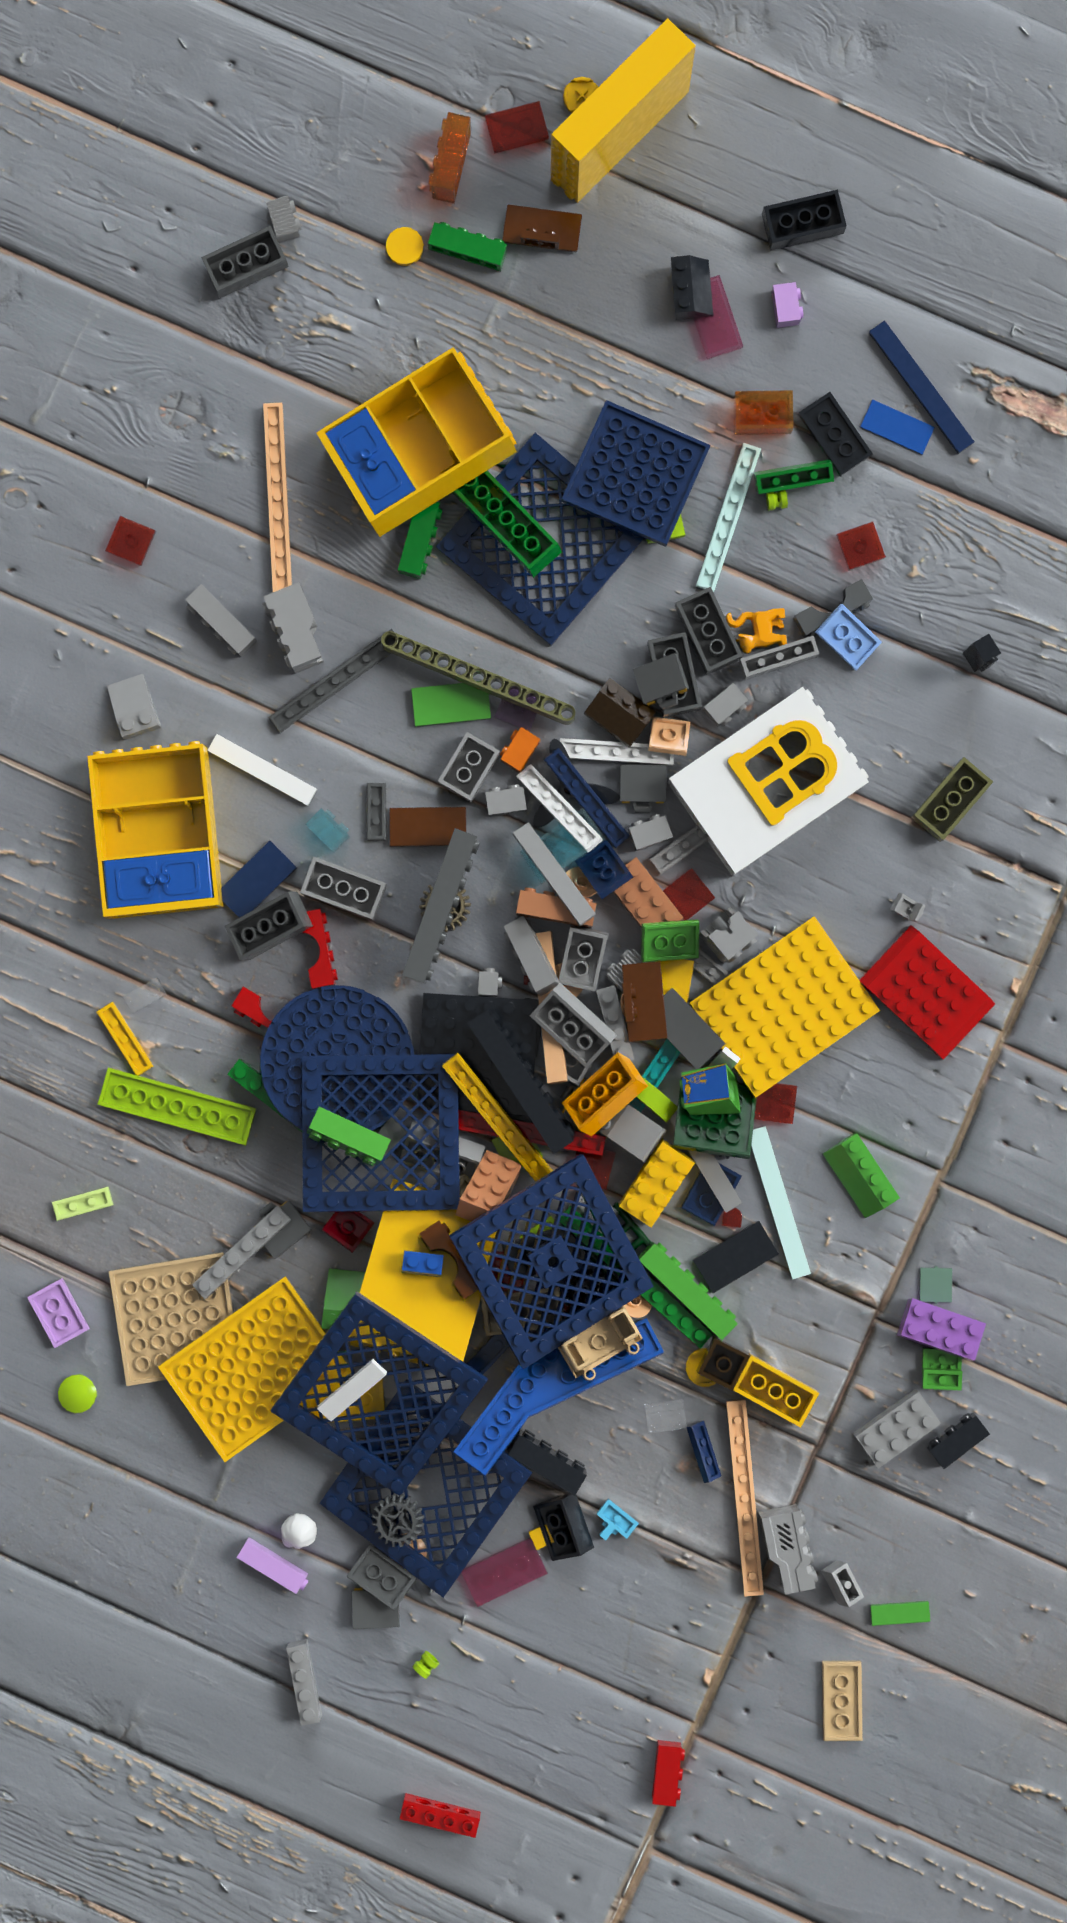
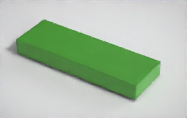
[870,1601,930,1626]

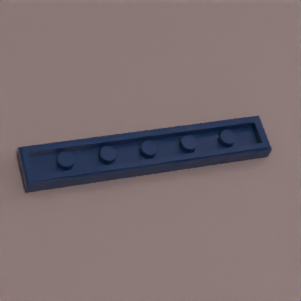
[543,748,630,848]

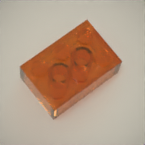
[734,390,794,435]

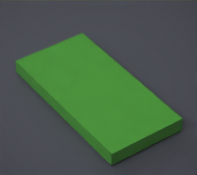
[411,681,491,727]

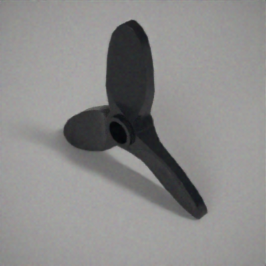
[533,738,620,828]

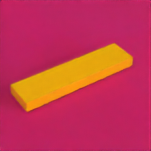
[96,1002,154,1076]

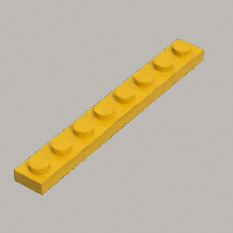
[442,1053,553,1182]

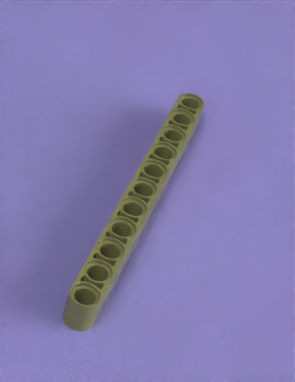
[381,631,576,725]

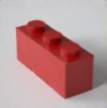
[652,1740,685,1807]

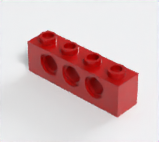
[399,1793,481,1838]

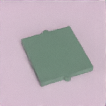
[919,1266,952,1304]

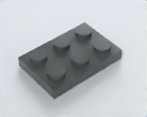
[347,1544,417,1611]

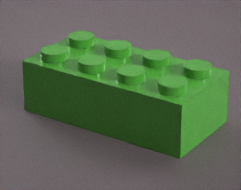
[306,1107,391,1166]

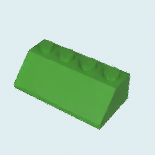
[823,1133,900,1218]

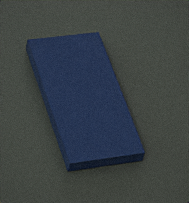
[221,840,297,918]

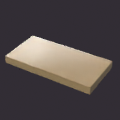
[822,1660,863,1741]

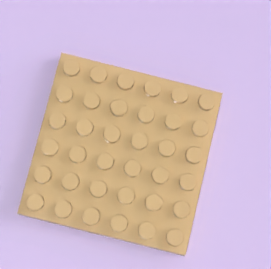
[109,1252,233,1386]

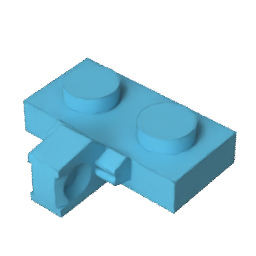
[596,1498,639,1541]

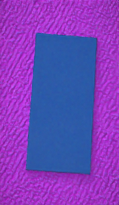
[860,400,935,455]

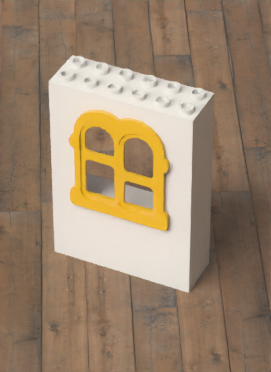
[667,687,869,877]

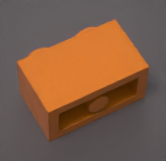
[500,727,541,773]

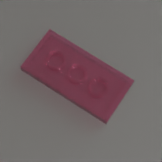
[694,275,743,359]
[461,1537,548,1607]

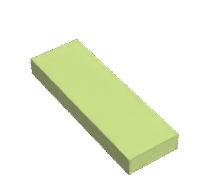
[52,1187,113,1221]

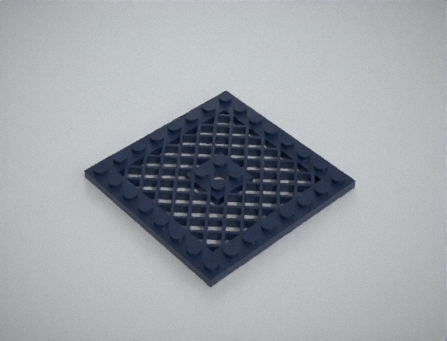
[449,1154,654,1369]

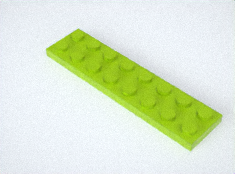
[97,1067,257,1146]

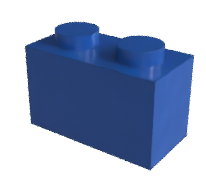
[402,1251,444,1277]

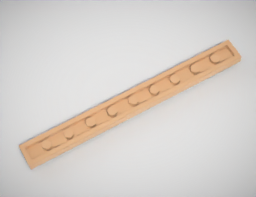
[263,403,292,592]
[726,1399,764,1597]

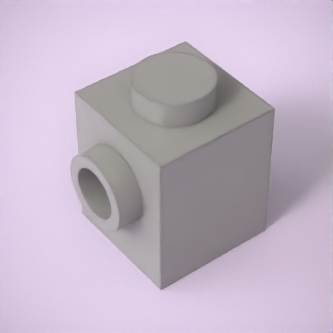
[478,968,502,996]

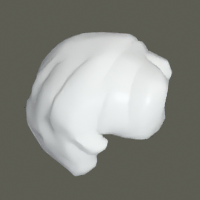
[281,1513,317,1549]

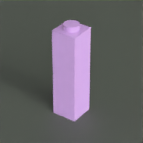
[237,1537,308,1594]

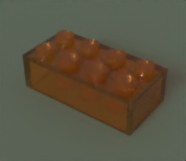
[428,112,472,204]

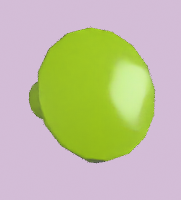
[58,1374,97,1413]

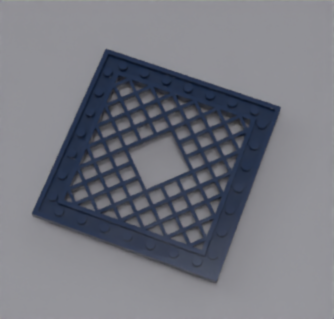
[436,432,645,646]
[302,1054,460,1212]
[271,1291,488,1496]
[319,1379,532,1598]

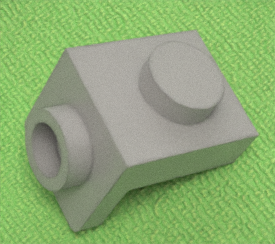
[890,893,925,922]

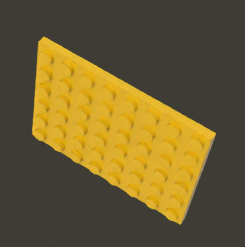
[689,916,880,1098]
[158,1276,351,1462]

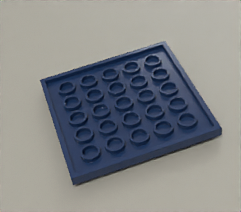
[561,400,711,547]

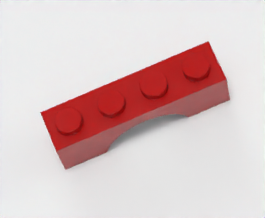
[302,909,338,989]
[232,986,272,1032]

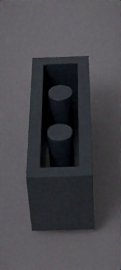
[963,634,1001,672]
[927,1413,990,1469]

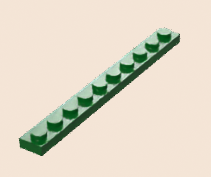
[560,1205,713,1349]

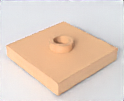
[648,717,690,756]

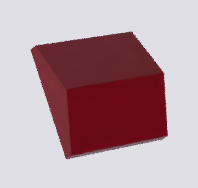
[321,1212,374,1253]

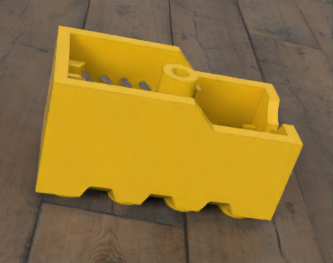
[619,1139,695,1228]

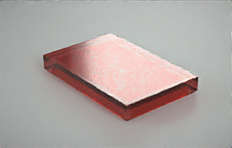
[485,101,549,154]

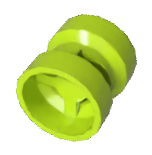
[766,490,788,511]
[412,1651,440,1679]

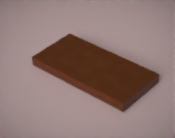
[390,807,466,847]

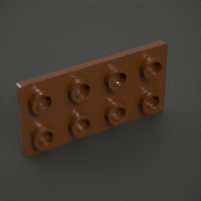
[503,205,582,252]
[622,961,667,1042]

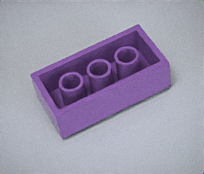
[897,1298,986,1361]

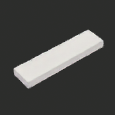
[317,1359,387,1421]

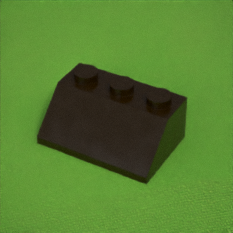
[584,678,656,748]

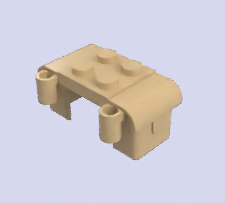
[558,1306,643,1381]

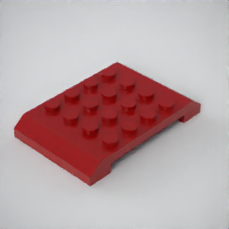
[859,925,995,1060]

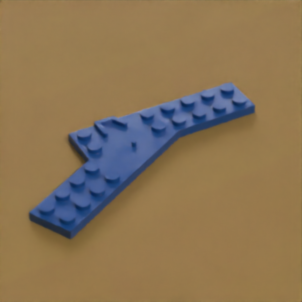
[453,1318,664,1477]

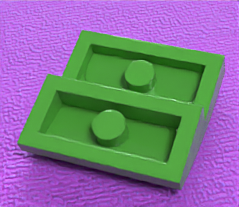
[922,1347,963,1391]

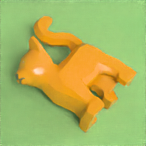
[725,608,787,654]

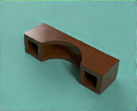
[419,1221,478,1301]

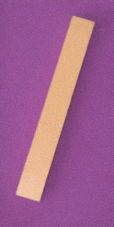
[536,931,568,1084]

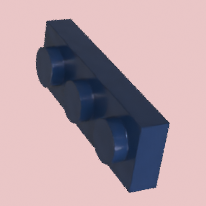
[686,1421,722,1483]

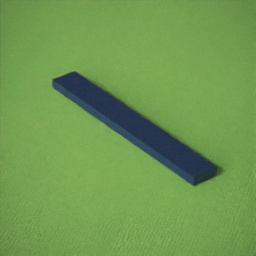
[869,320,975,454]
[466,1262,582,1375]

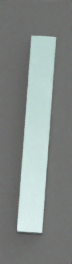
[696,443,761,593]
[751,1126,811,1279]

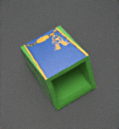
[680,1063,741,1115]

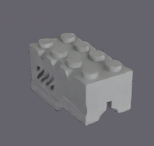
[262,582,324,673]
[699,908,758,963]
[758,1504,818,1595]

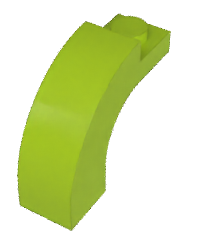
[636,1077,677,1123]

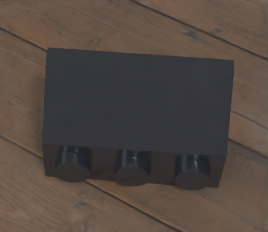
[671,255,714,320]
[533,1493,594,1561]

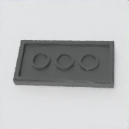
[664,988,726,1069]

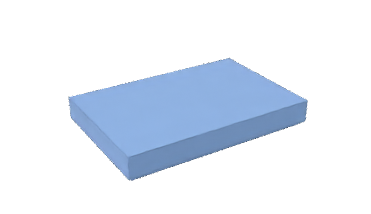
[815,604,882,670]

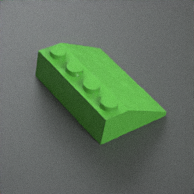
[322,1268,365,1329]

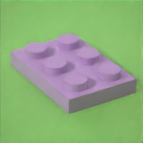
[27,1278,90,1348]

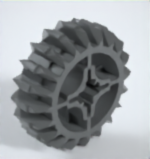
[372,1493,424,1547]

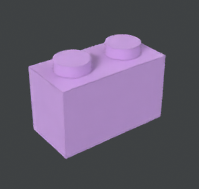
[772,282,803,328]

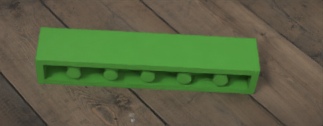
[638,1241,738,1340]

